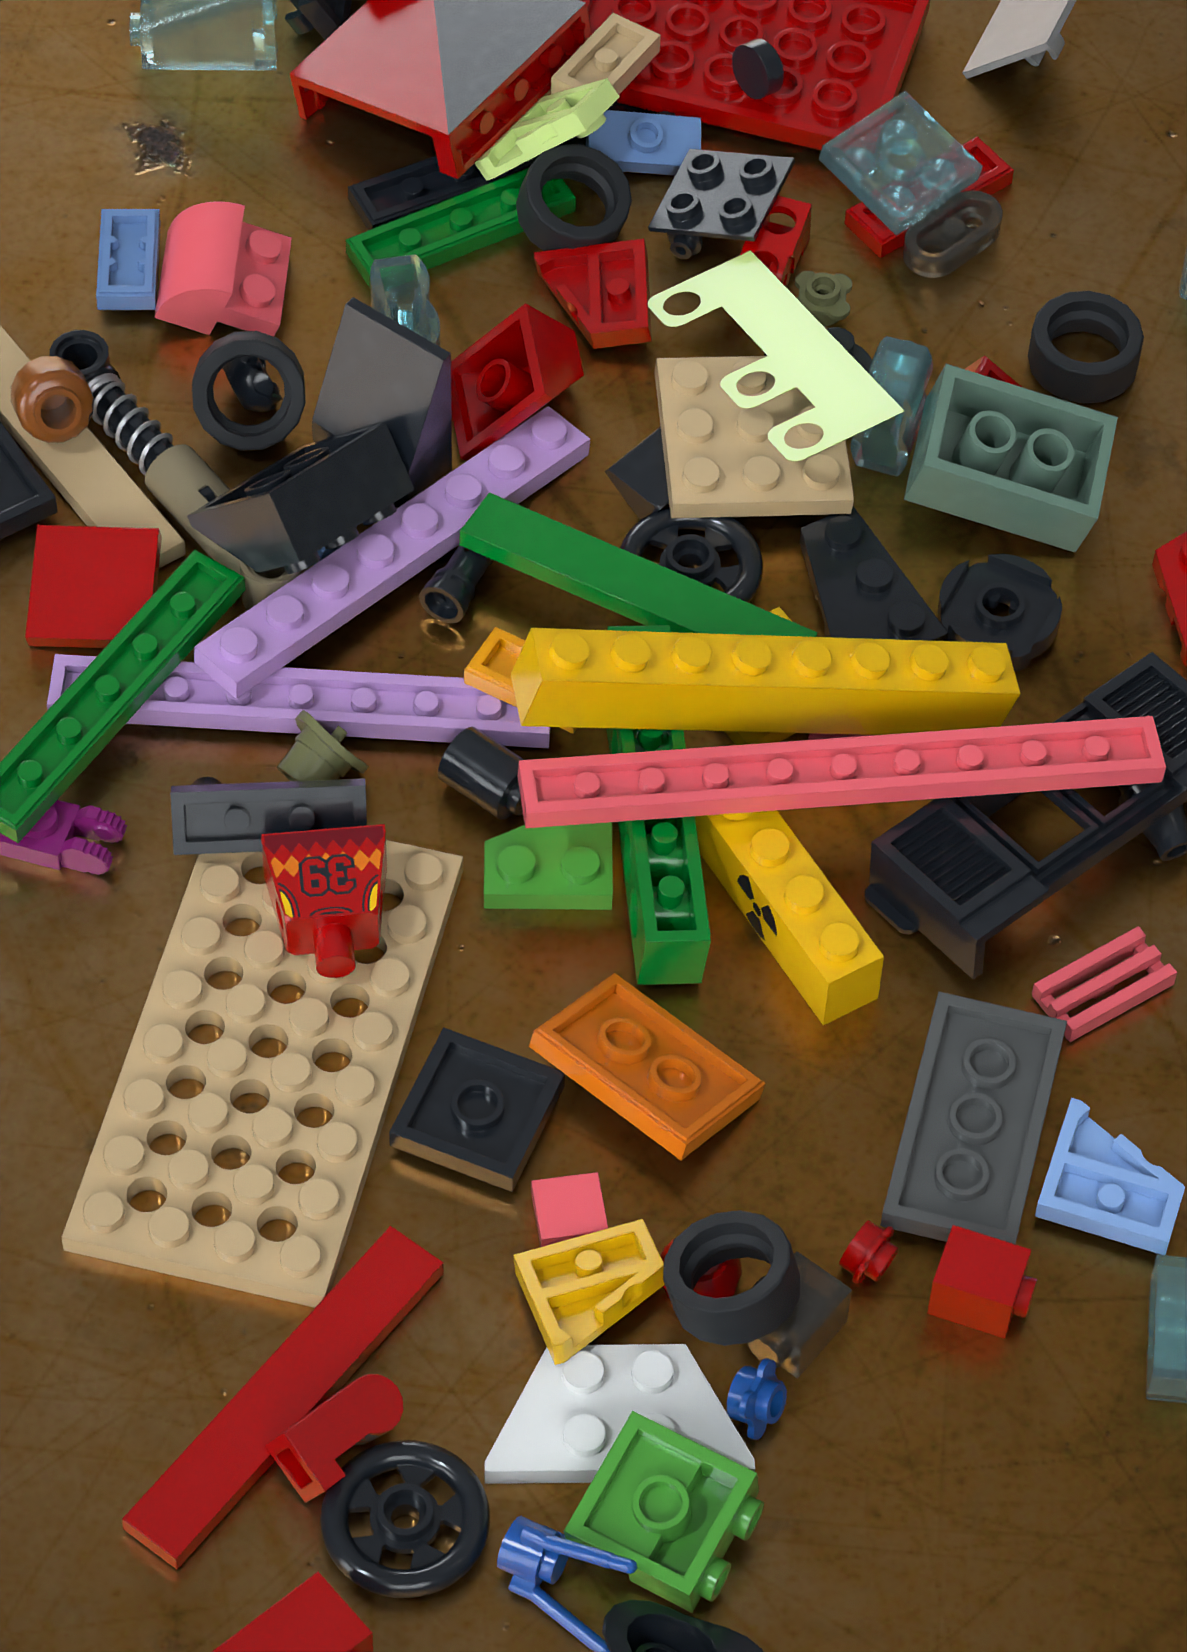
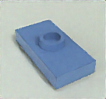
[586,110,701,176]
[96,209,161,310]

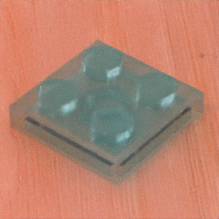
[819,91,983,236]

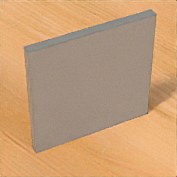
[962,0,1076,79]

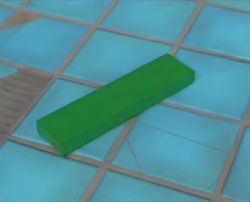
[345,168,576,292]

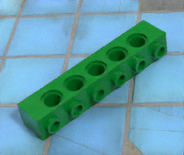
[607,625,711,985]

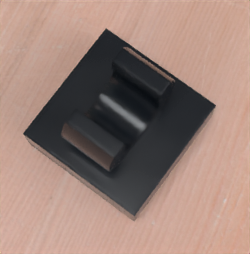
[285,0,352,40]

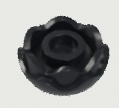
[223,356,283,412]

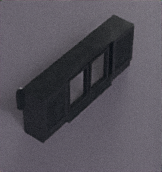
[865,652,1187,979]

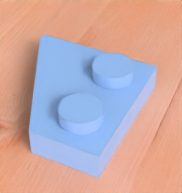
[1035,1098,1185,1256]

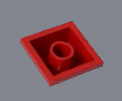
[451,303,584,461]

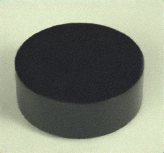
[732,38,784,99]

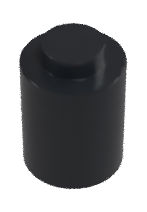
[438,726,524,820]

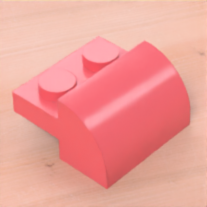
[154,202,292,337]

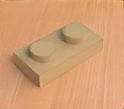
[551,13,661,95]

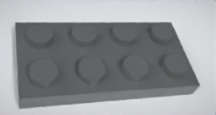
[880,992,1067,1244]

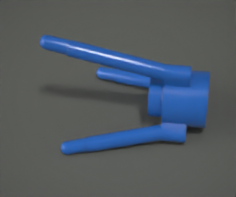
[497,1516,637,1652]

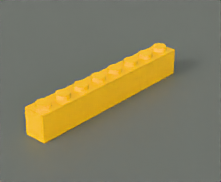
[511,628,1021,735]

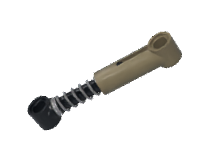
[50,330,301,610]

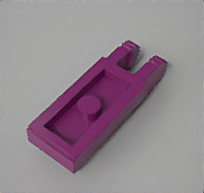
[0,800,127,875]

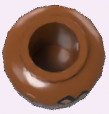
[11,356,94,443]

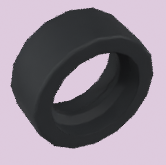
[516,144,632,251]
[1028,291,1144,404]
[192,331,306,451]
[663,1210,800,1346]

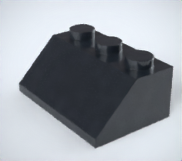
[187,423,414,574]

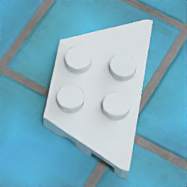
[485,1344,755,1484]

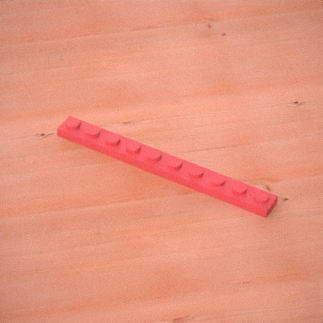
[518,716,1166,829]

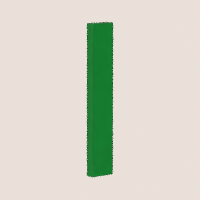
[459,492,818,637]
[0,550,246,843]

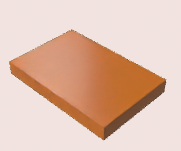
[529,973,766,1160]

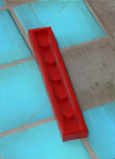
[122,1225,444,1569]

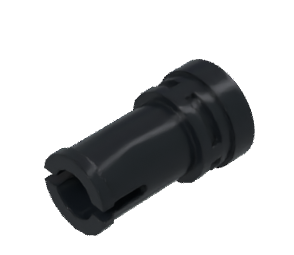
[419,545,494,623]

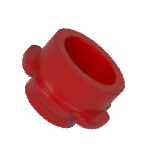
[839,1220,899,1283]

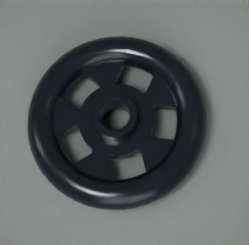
[620,507,763,603]
[320,1440,490,1598]

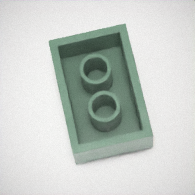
[904,364,1118,552]

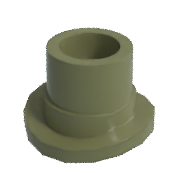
[277,710,369,781]

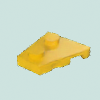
[513,1219,665,1365]

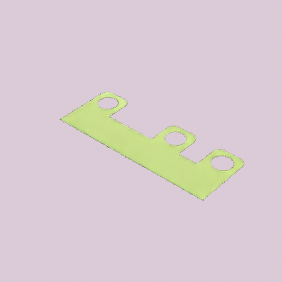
[648,250,905,461]

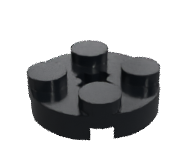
[937,554,1062,672]

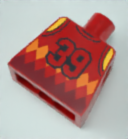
[261,824,387,978]

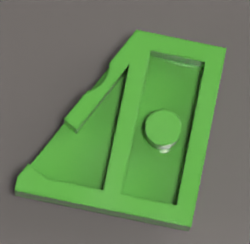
[484,822,613,910]

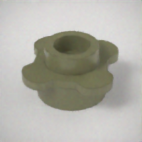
[795,271,852,327]

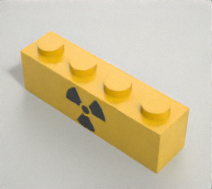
[695,810,884,1026]

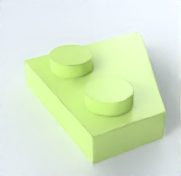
[475,78,620,181]

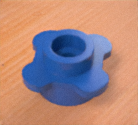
[727,1358,787,1440]

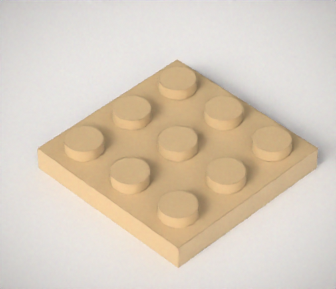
[655,356,854,518]

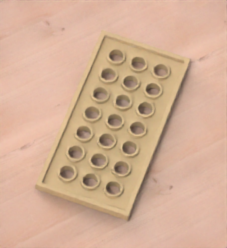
[62,840,463,1308]

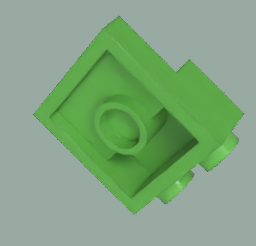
[564,1411,764,1613]

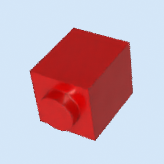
[927,1225,1038,1339]

